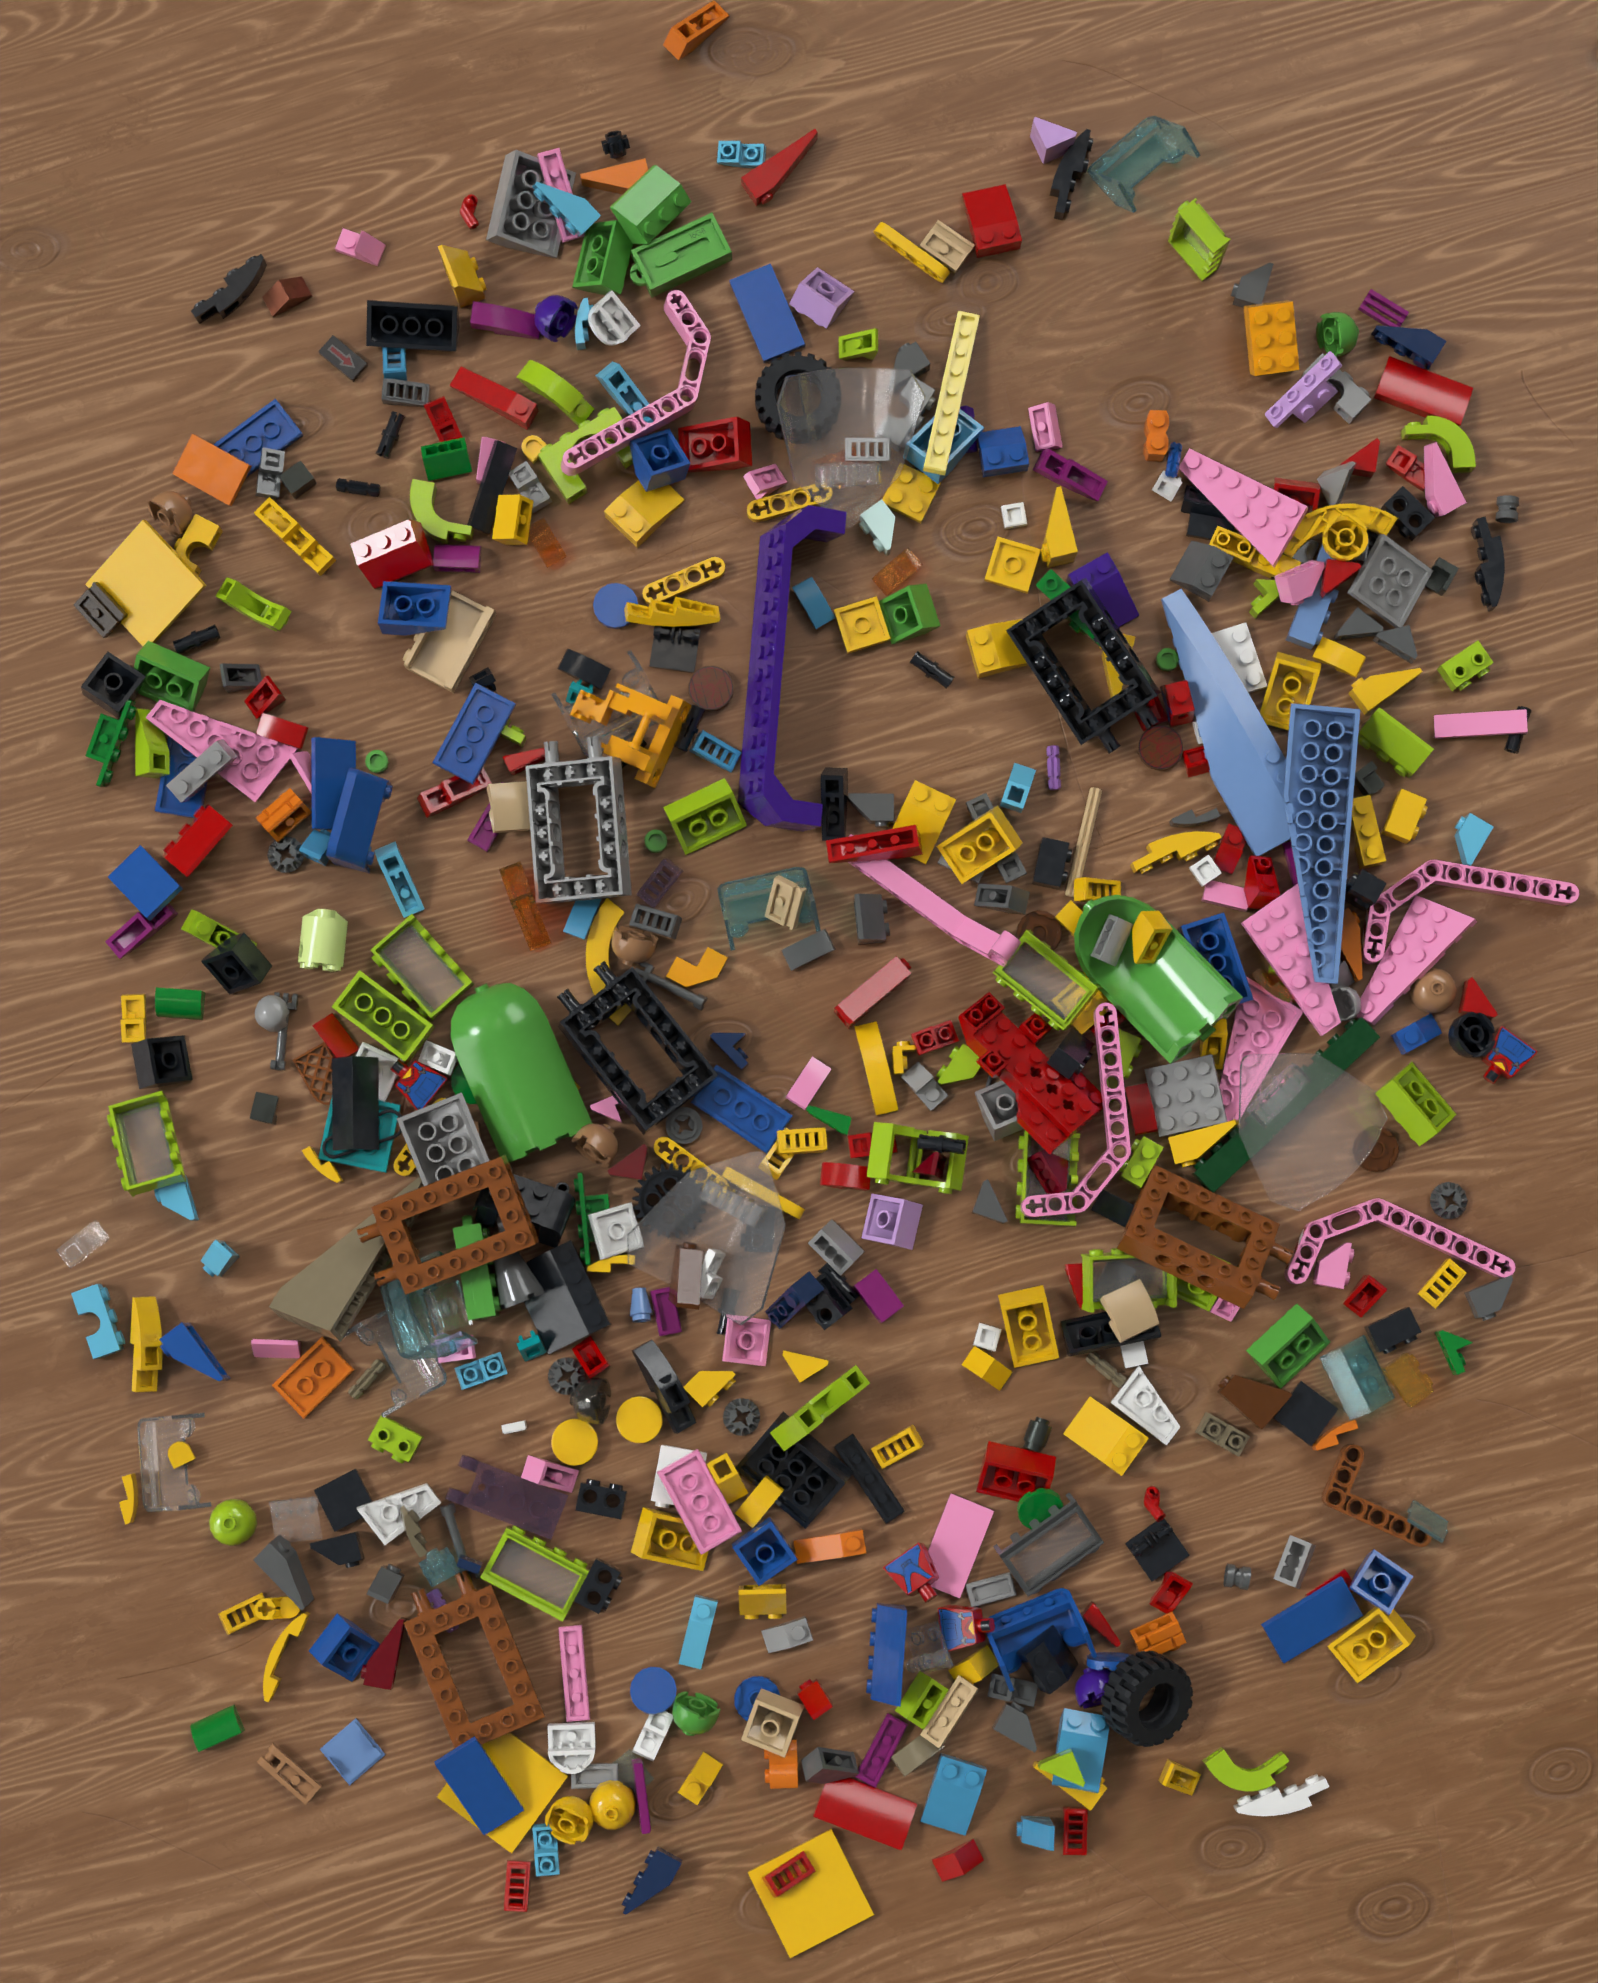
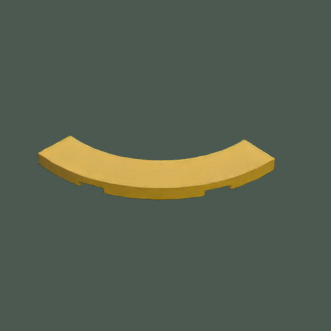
[1283,503,1398,558]
[586,898,632,1026]

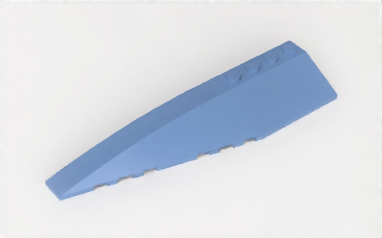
[1161,589,1290,856]
[1283,703,1360,984]

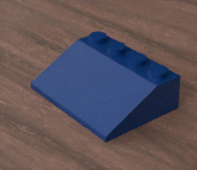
[866,1603,907,1706]

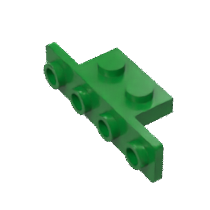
[1036,569,1101,647]
[85,700,137,787]
[574,1173,610,1266]

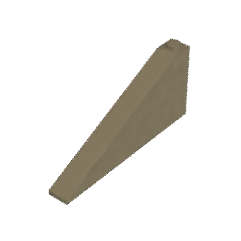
[269,1176,424,1342]

